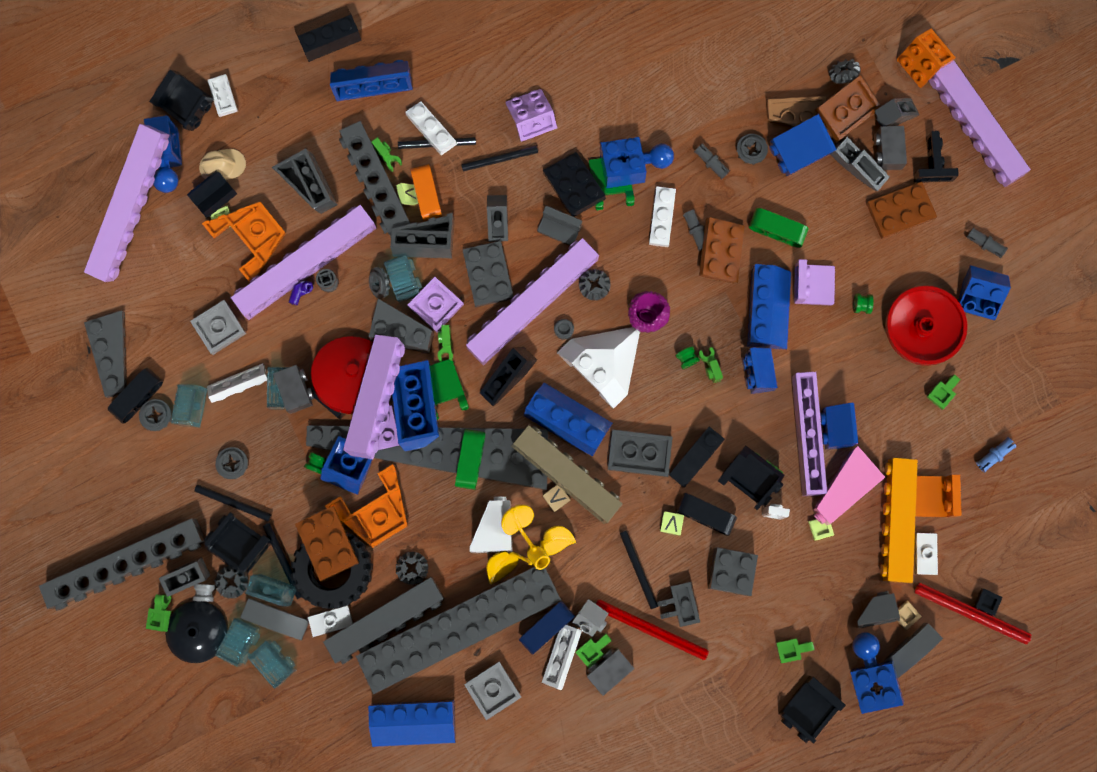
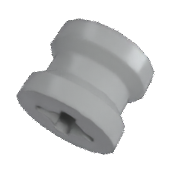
[193,584,215,602]

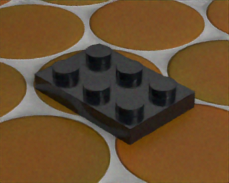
[543,152,606,217]

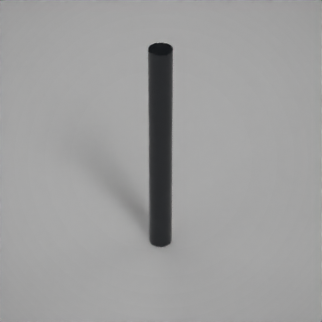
[398,137,476,149]
[461,146,538,172]
[194,484,272,522]
[263,523,302,600]
[619,530,658,609]

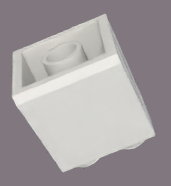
[470,497,513,553]

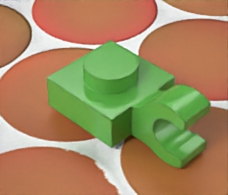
[371,137,402,172]
[438,325,453,361]
[698,347,723,384]
[926,374,961,410]
[146,594,171,632]
[575,634,611,668]
[776,638,814,664]

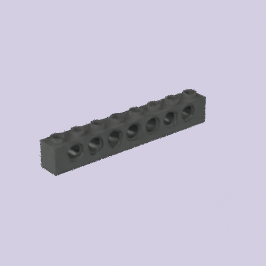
[39,518,205,611]

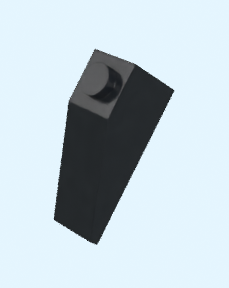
[479,347,537,406]
[669,426,725,488]

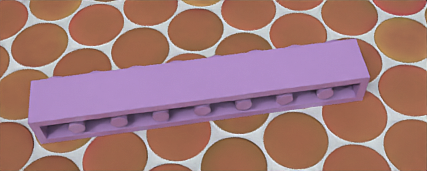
[929,60,1031,187]
[84,124,169,282]
[231,205,377,320]
[466,238,599,366]

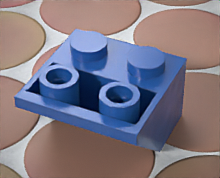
[958,265,1011,320]
[742,348,778,394]

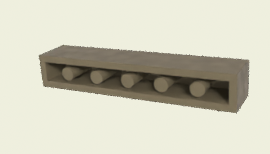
[511,425,622,524]

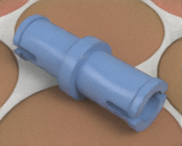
[976,437,1016,473]

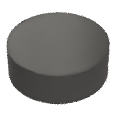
[554,319,574,340]

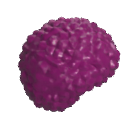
[628,291,670,333]

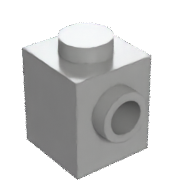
[572,599,609,637]

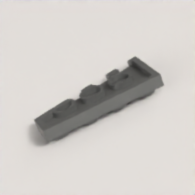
[84,310,127,398]

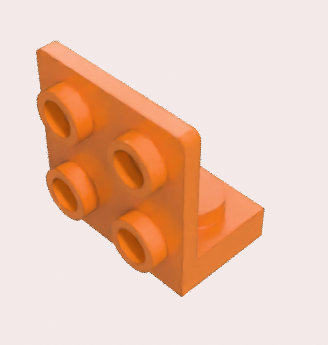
[897,28,956,88]
[915,475,962,517]

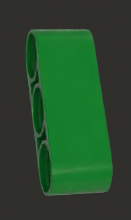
[748,208,809,248]
[455,429,486,490]

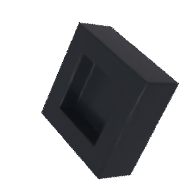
[974,588,1003,616]

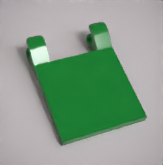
[588,158,635,211]
[430,359,469,420]

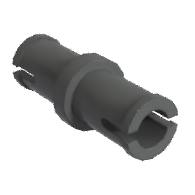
[694,143,730,180]
[683,210,704,251]
[966,227,1008,259]

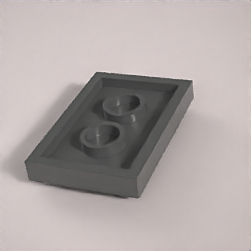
[462,241,513,307]
[608,429,673,477]

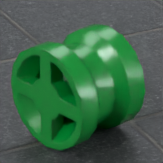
[853,293,874,314]
[675,346,700,370]
[304,452,327,474]

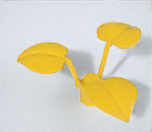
[486,505,576,585]

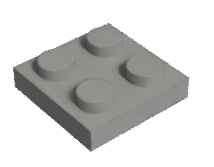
[190,300,246,355]
[464,661,521,720]

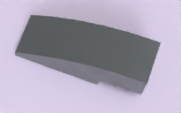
[830,137,890,191]
[240,598,309,640]
[882,623,943,678]

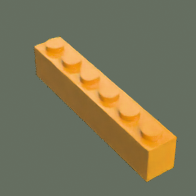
[880,458,918,583]

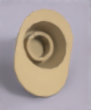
[199,149,246,180]

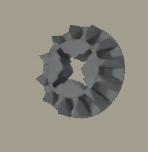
[829,59,861,84]
[736,134,768,165]
[369,267,390,299]
[579,269,611,300]
[139,399,172,431]
[215,447,248,479]
[396,552,428,585]
[214,566,248,598]

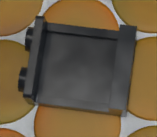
[149,69,214,131]
[718,445,785,510]
[204,512,271,577]
[779,676,846,744]

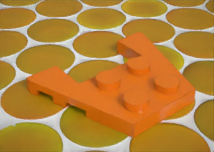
[202,202,286,283]
[325,464,408,548]

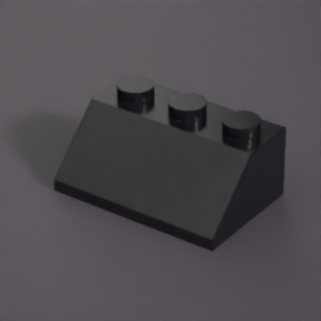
[294,6,362,62]

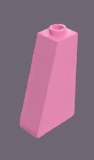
[813,446,885,525]

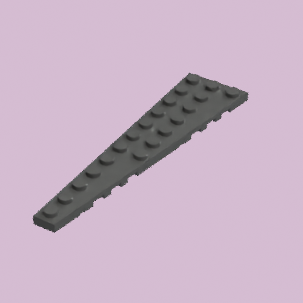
[306,426,548,490]

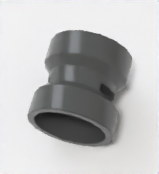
[316,269,339,292]

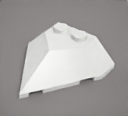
[557,327,640,409]

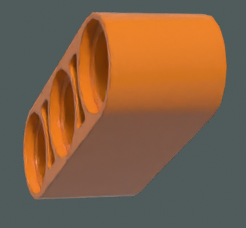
[410,164,442,222]

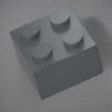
[708,548,758,596]

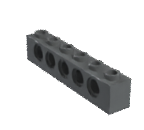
[339,121,410,238]

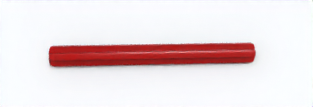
[914,583,1032,644]
[596,600,709,660]

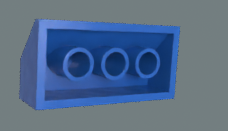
[330,60,413,101]
[747,264,791,350]
[392,360,439,451]
[523,383,613,457]
[368,700,456,747]

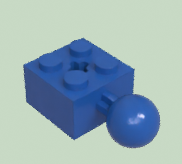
[144,116,182,193]
[600,137,674,188]
[850,632,904,714]

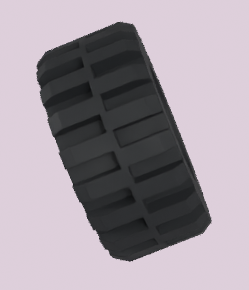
[291,532,373,609]

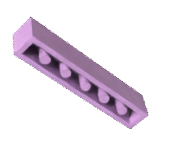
[343,335,405,459]
[792,372,827,496]

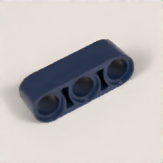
[519,600,575,655]

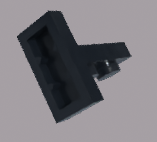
[914,131,959,183]

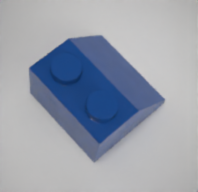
[820,403,858,450]
[320,436,375,495]

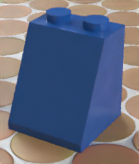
[769,114,837,176]

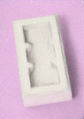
[207,74,238,117]
[762,504,790,520]
[915,533,938,575]
[308,606,353,637]

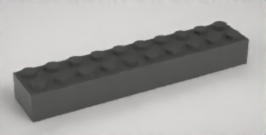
[356,567,561,694]

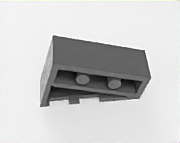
[272,149,338,214]
[390,213,454,259]
[369,299,434,354]

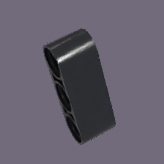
[107,368,163,424]
[676,493,737,536]

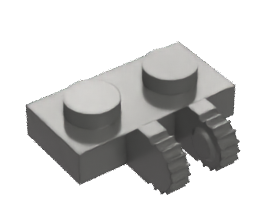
[657,582,700,627]

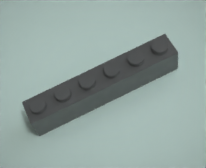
[323,577,445,665]

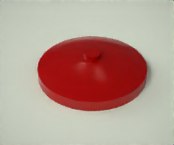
[885,286,968,366]
[311,336,373,414]

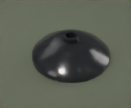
[165,601,228,663]

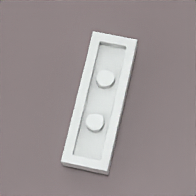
[406,101,457,155]
[649,187,676,247]
[207,364,268,403]
[542,625,582,690]

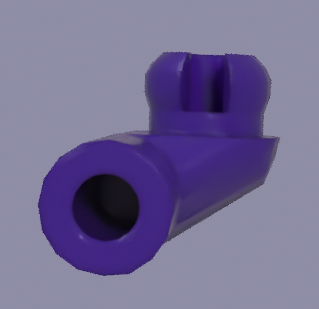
[288,281,313,306]

